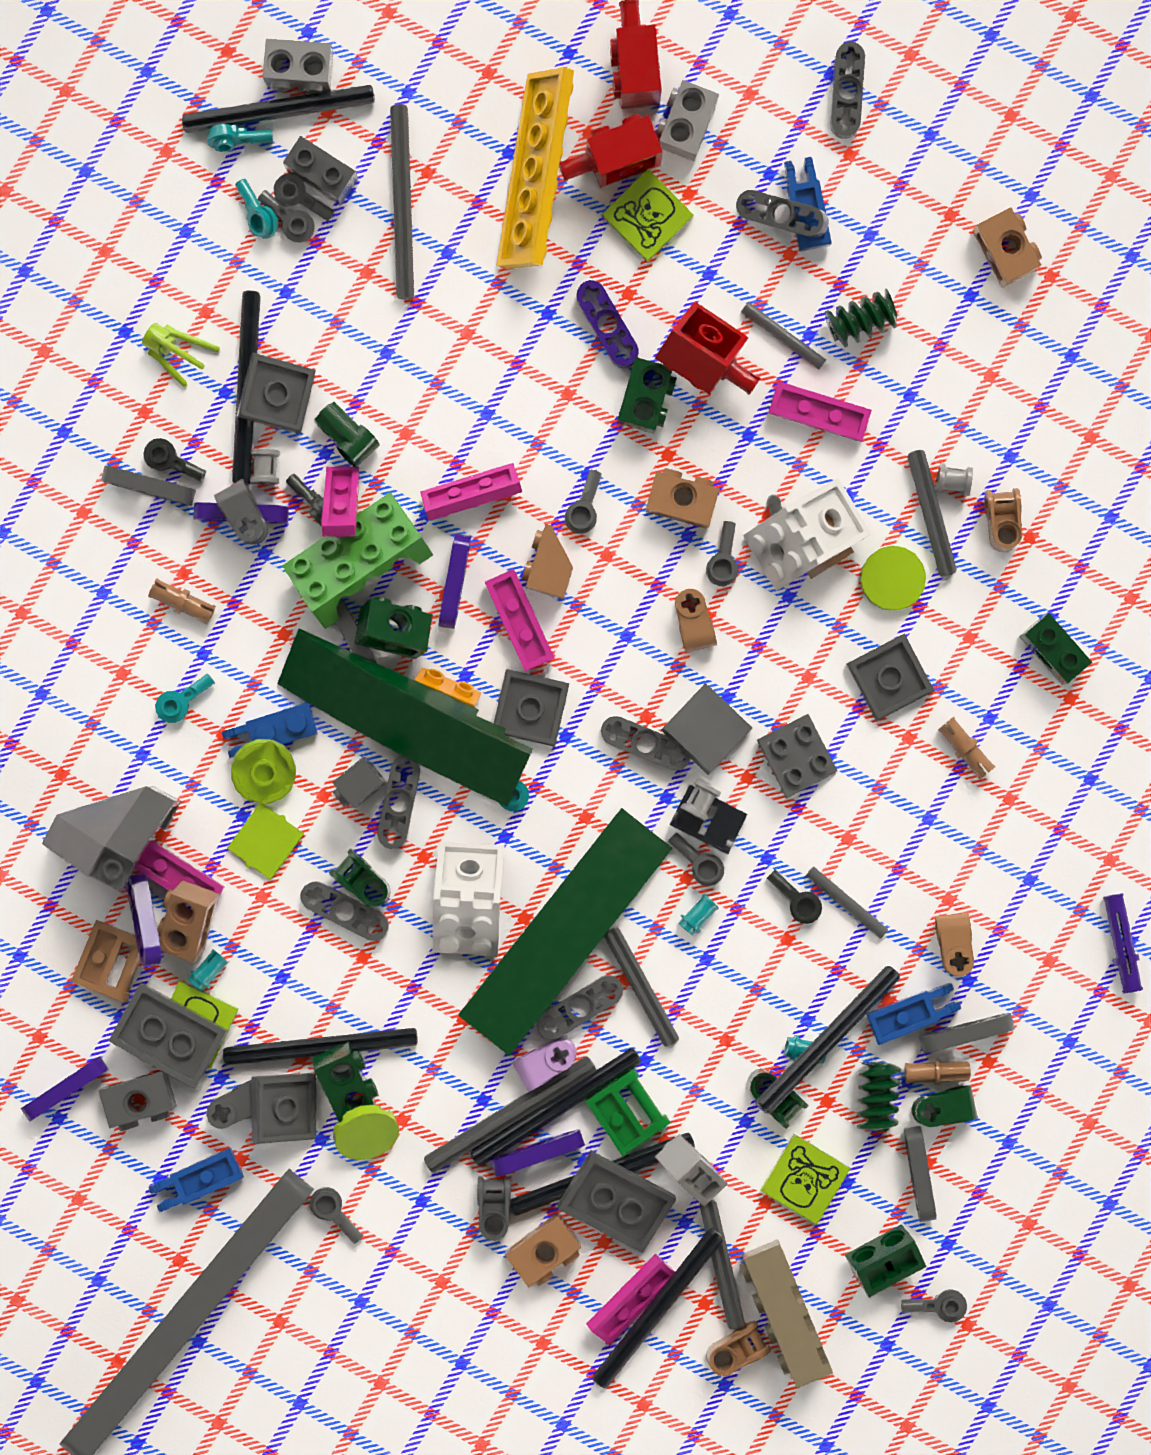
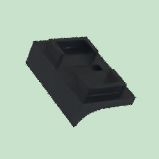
[669,784,748,855]

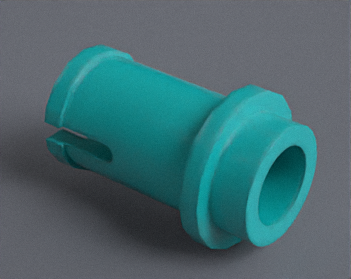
[678,894,719,936]
[188,949,229,992]
[784,1035,826,1064]

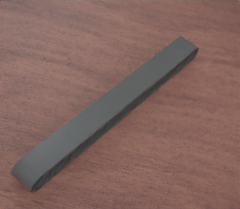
[59,1168,314,1455]

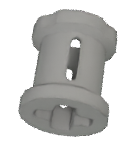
[250,449,280,485]
[936,463,973,496]
[680,779,722,821]

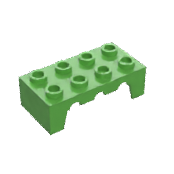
[282,492,434,629]

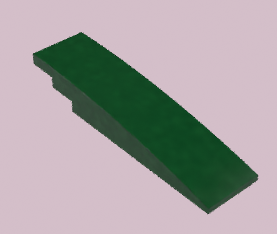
[277,628,534,807]
[458,807,673,1056]

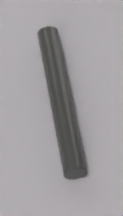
[741,302,827,370]
[805,866,888,939]

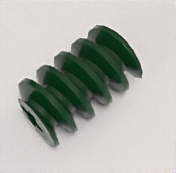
[824,288,897,348]
[856,1062,901,1131]

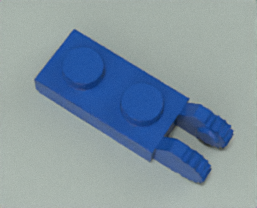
[784,156,832,252]
[221,703,318,758]
[866,982,962,1045]
[148,1147,244,1213]

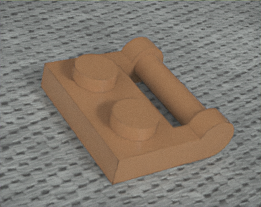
[71,920,140,1003]

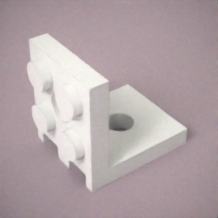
[743,478,871,591]
[432,841,505,956]

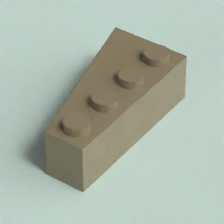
[739,1239,834,1389]

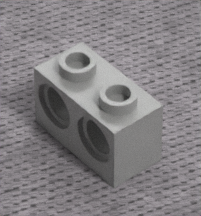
[262,38,334,94]
[656,80,719,162]
[655,1134,728,1207]

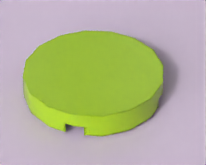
[860,545,926,611]
[231,739,296,804]
[333,1105,399,1160]

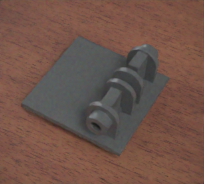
[757,713,838,799]

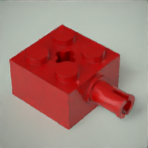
[609,0,662,109]
[559,114,663,188]
[655,301,761,395]

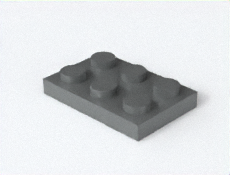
[108,983,228,1089]
[557,1150,677,1253]

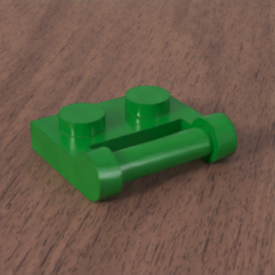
[585,1068,671,1156]

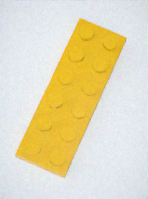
[496,67,575,269]

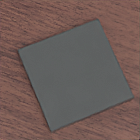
[236,353,316,434]
[846,633,935,721]
[494,669,570,747]
[661,683,753,775]
[251,1073,316,1144]

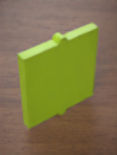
[227,802,305,880]

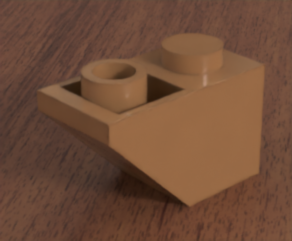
[522,524,573,600]

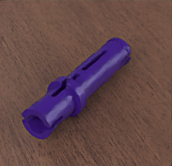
[1103,893,1143,994]

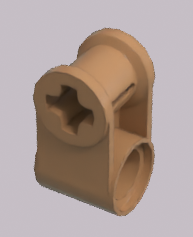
[984,488,1023,553]
[675,588,718,653]
[935,912,974,977]
[706,1320,772,1376]

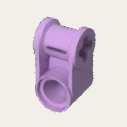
[512,1037,577,1091]

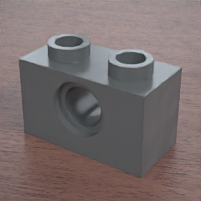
[283,135,359,206]
[332,757,388,808]
[98,1070,177,1132]

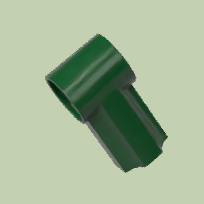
[314,401,380,468]

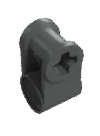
[214,479,268,545]
[206,1080,252,1129]
[477,1176,511,1241]

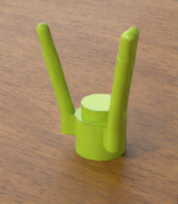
[142,322,220,387]

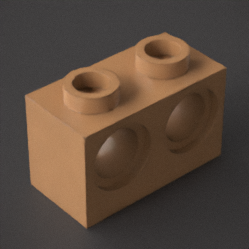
[157,880,219,963]

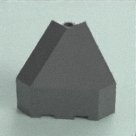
[41,786,182,892]

